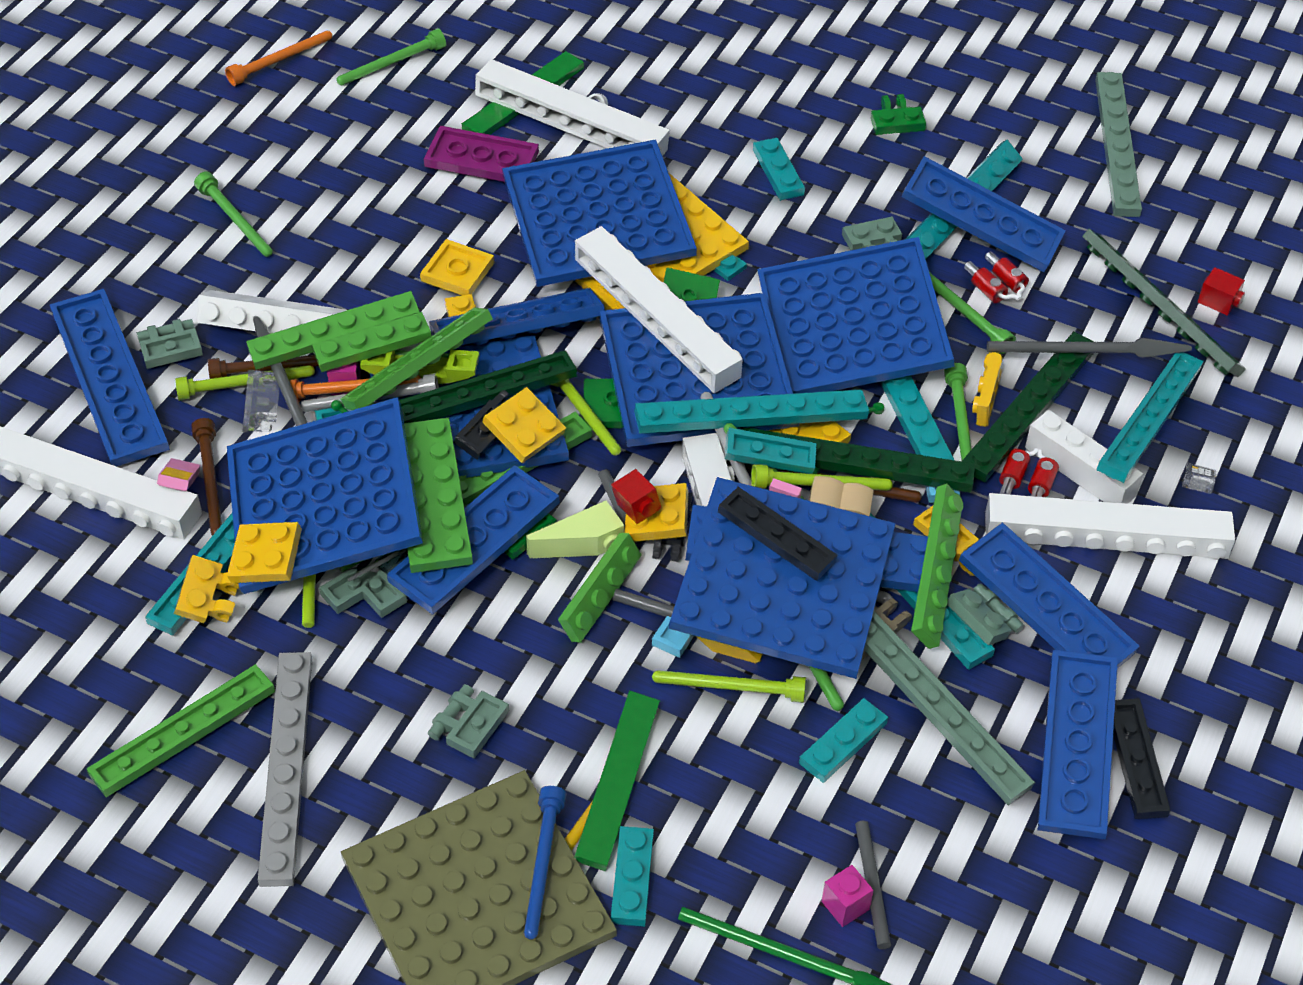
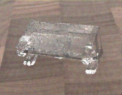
[242,370,279,433]

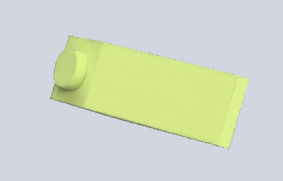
[526,500,624,558]

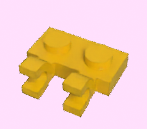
[174,555,239,623]

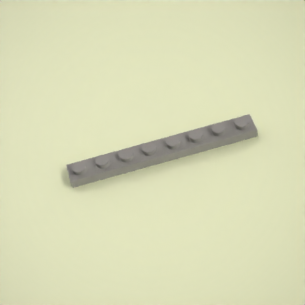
[258,652,312,887]

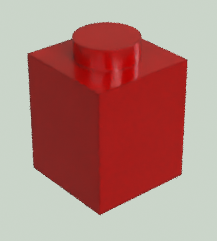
[1198,267,1245,316]
[611,469,662,524]

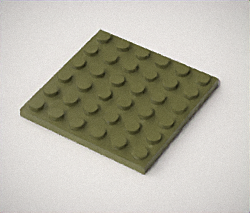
[340,770,617,985]

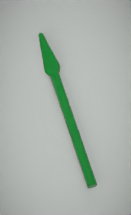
[678,907,892,985]

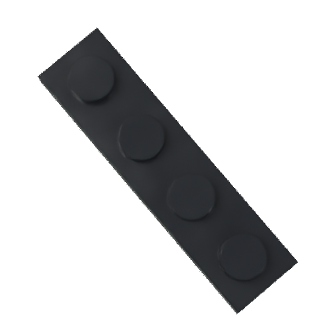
[718,487,837,581]
[1113,698,1171,819]

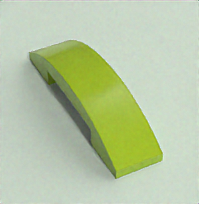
[360,350,480,384]

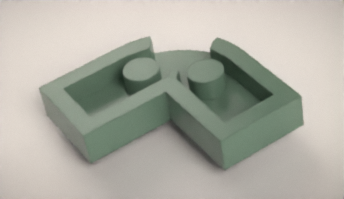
[319,567,407,618]

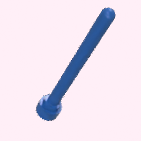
[524,786,567,940]

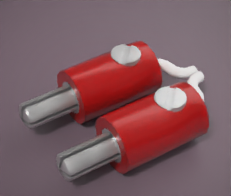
[964,251,1029,303]
[999,448,1059,497]

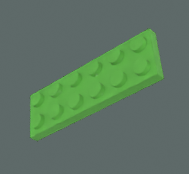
[404,418,473,573]

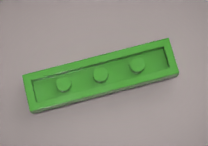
[312,312,431,372]
[558,533,642,642]

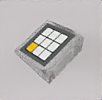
[1182,463,1216,494]

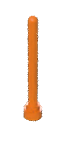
[225,30,332,86]
[289,375,422,402]

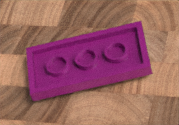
[424,126,539,182]

